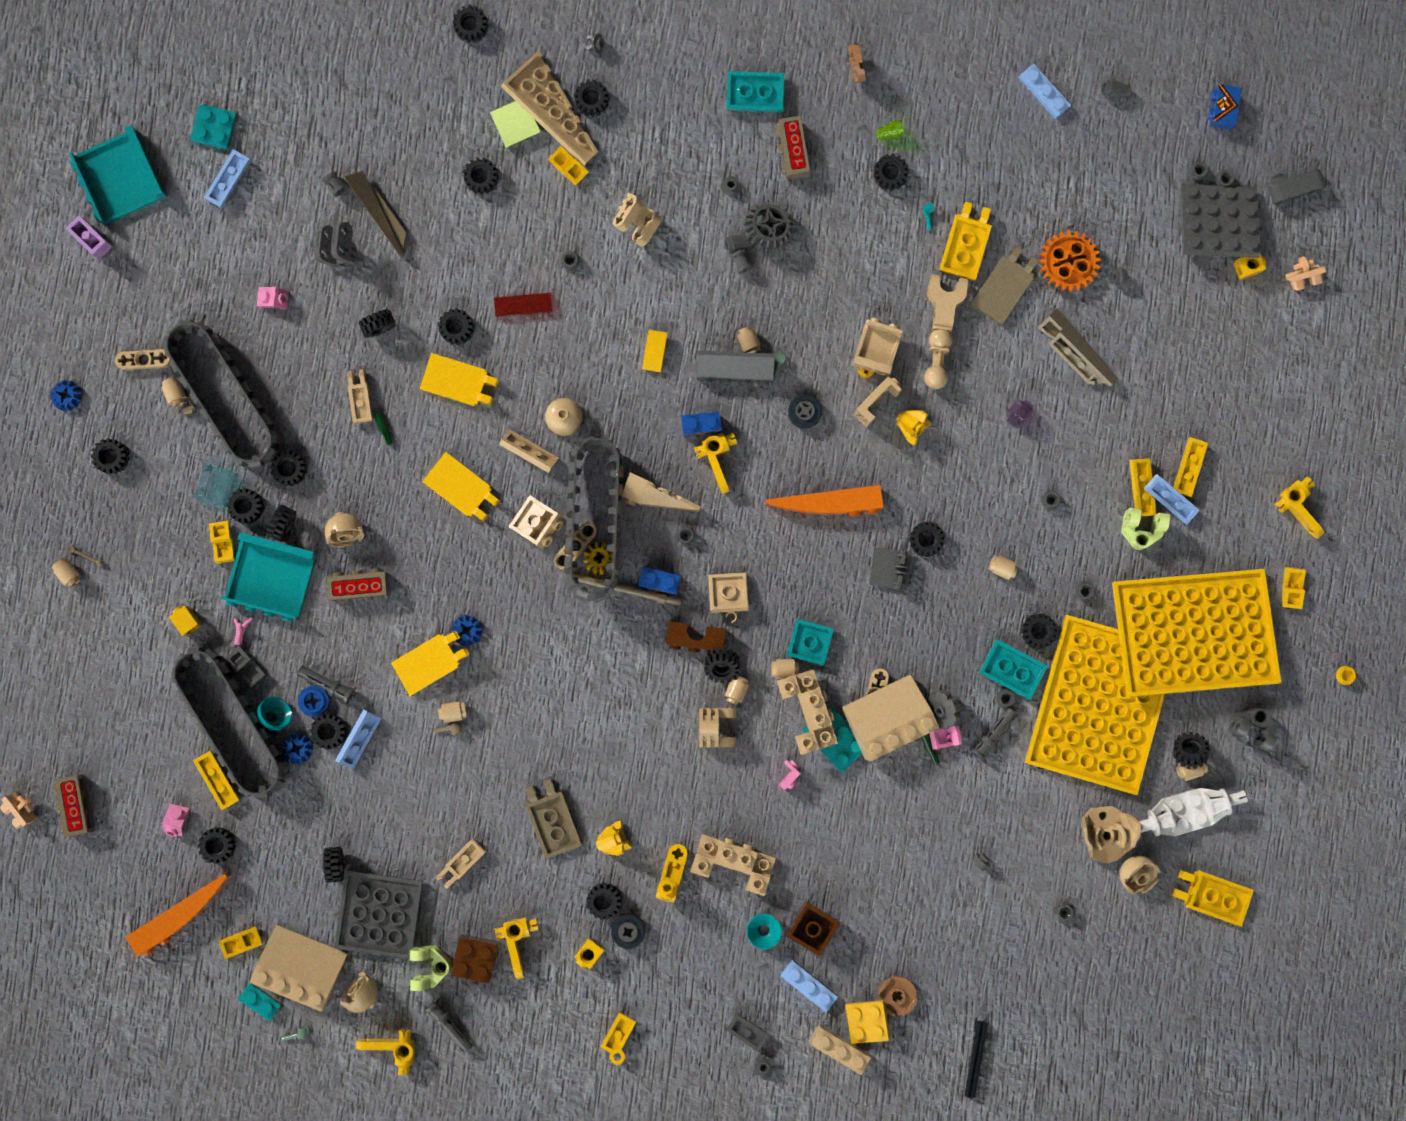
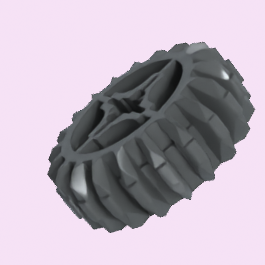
[743,200,794,252]

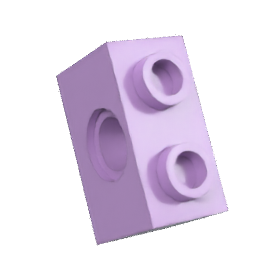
[65,215,113,260]

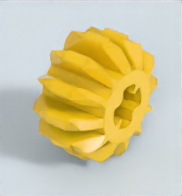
[583,542,611,575]

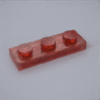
[494,293,553,318]

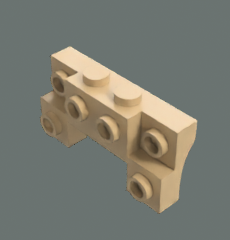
[777,669,838,755]
[690,833,776,896]

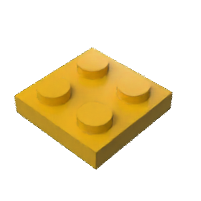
[845,1000,891,1044]

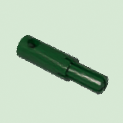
[374,412,393,445]
[921,734,940,765]

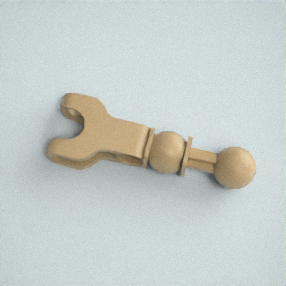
[924,274,968,389]

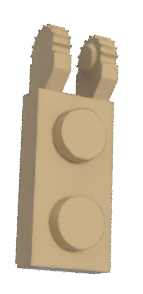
[347,369,373,424]
[435,838,487,889]

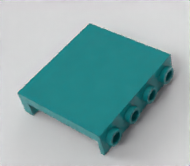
[69,125,167,226]
[221,532,318,622]

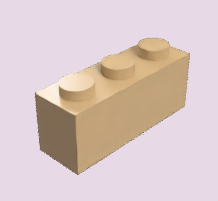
[809,1024,871,1075]

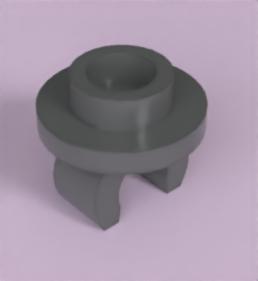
[585,34,605,53]

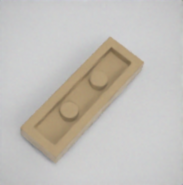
[499,429,559,473]

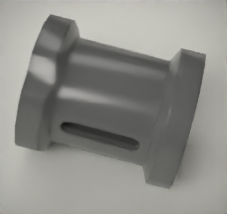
[323,171,348,197]
[730,249,753,274]

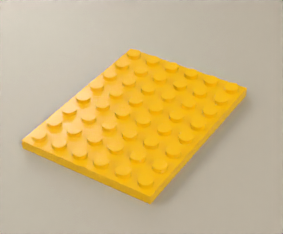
[1112,569,1281,697]
[1024,615,1165,795]

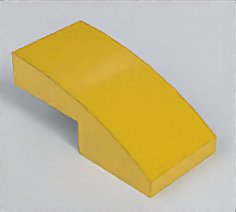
[547,146,589,186]
[642,329,668,372]
[209,520,235,564]
[1282,567,1306,609]
[218,926,262,959]

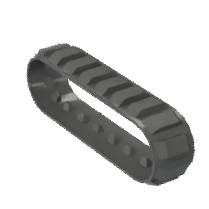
[163,319,281,469]
[564,436,623,603]
[171,647,288,799]

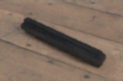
[964,1020,988,1098]

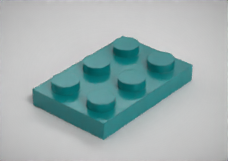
[726,71,784,112]
[978,639,1048,700]
[802,704,862,773]

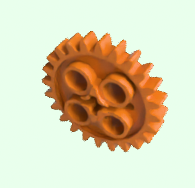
[1038,230,1101,293]

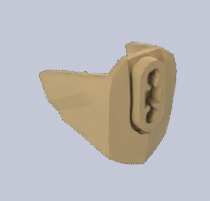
[1081,806,1141,863]

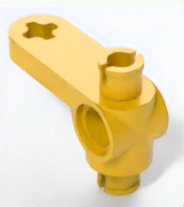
[694,433,737,494]
[1274,477,1324,539]
[656,844,687,903]
[495,917,539,980]
[356,1030,416,1075]

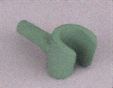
[773,351,786,379]
[282,1027,309,1041]

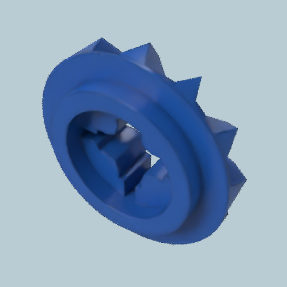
[50,380,82,411]
[451,615,482,646]
[298,686,329,717]
[281,733,313,764]

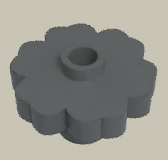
[927,689,963,729]

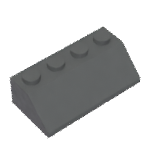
[697,351,775,386]

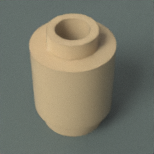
[737,326,761,353]
[162,377,187,407]
[988,555,1018,580]
[52,558,81,587]
[771,659,799,679]
[725,676,749,705]
[438,701,467,723]
[1176,762,1208,781]

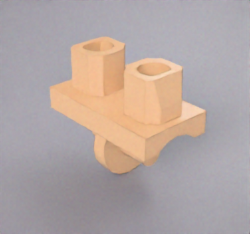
[1285,257,1326,291]
[0,791,38,829]

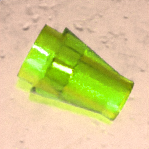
[875,119,904,141]

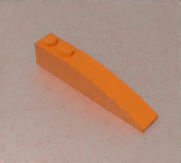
[765,485,883,517]
[125,872,231,957]

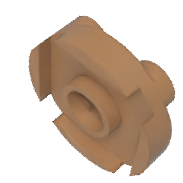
[847,43,866,83]
[878,975,917,1016]

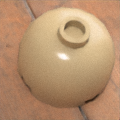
[545,398,583,436]
[325,512,364,547]
[1119,855,1160,895]
[340,972,378,1013]

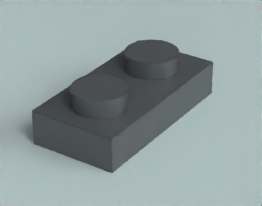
[726,1013,769,1052]

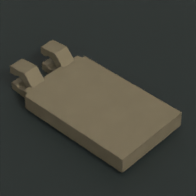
[970,246,1038,326]
[525,778,582,859]

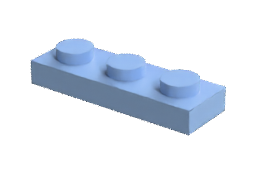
[1018,63,1071,119]
[204,149,251,209]
[1144,474,1199,525]
[335,709,382,769]
[780,960,838,1012]

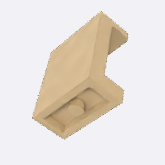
[852,318,904,377]
[853,376,902,428]

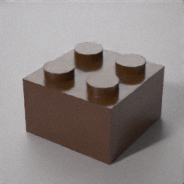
[786,900,840,957]
[451,934,499,984]

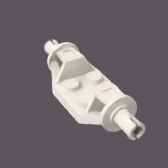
[1139,788,1248,837]

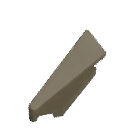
[344,171,407,258]
[1037,308,1117,386]

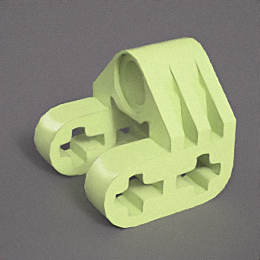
[1121,508,1170,550]
[410,946,453,991]

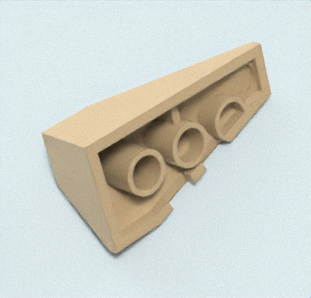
[622,473,701,512]

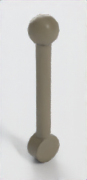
[67,546,104,567]

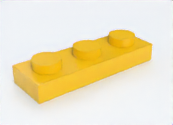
[1173,437,1208,498]
[1129,458,1156,517]
[193,751,240,811]

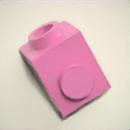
[257,287,289,310]
[930,725,962,750]
[778,760,800,791]
[162,803,190,837]

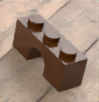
[666,621,726,653]

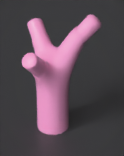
[234,617,253,646]

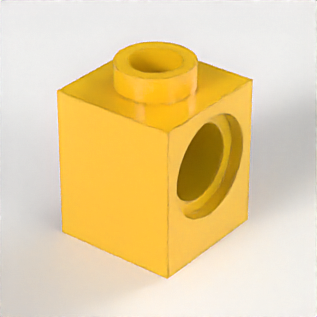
[1233,255,1266,280]
[169,605,203,636]
[575,937,605,969]

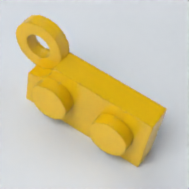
[601,1012,636,1065]

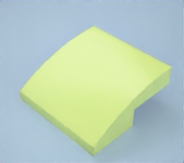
[490,101,540,147]

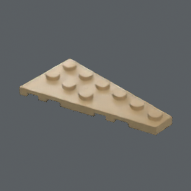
[501,50,598,166]

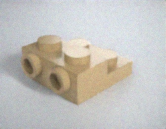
[509,495,564,549]

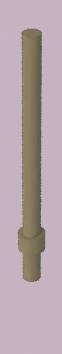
[572,573,682,606]

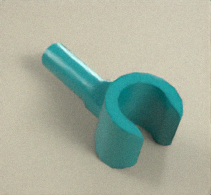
[922,202,935,230]

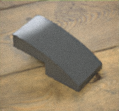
[225,646,268,689]

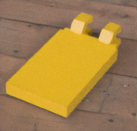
[939,202,992,281]
[420,353,499,407]
[422,452,500,522]
[391,631,470,696]
[1172,870,1254,927]

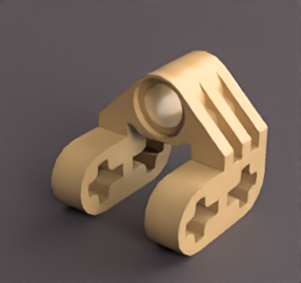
[613,193,661,247]
[699,708,737,747]

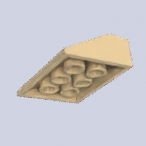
[842,675,939,761]
[249,925,348,1012]

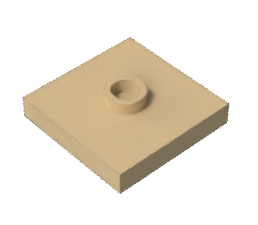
[708,572,749,613]

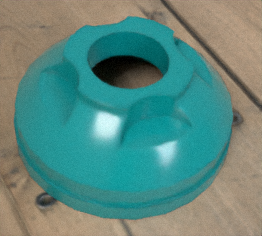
[258,696,292,731]
[746,913,782,949]

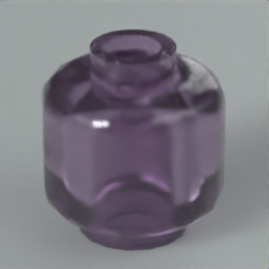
[1006,400,1035,428]

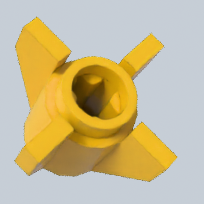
[896,410,932,446]
[596,820,632,856]

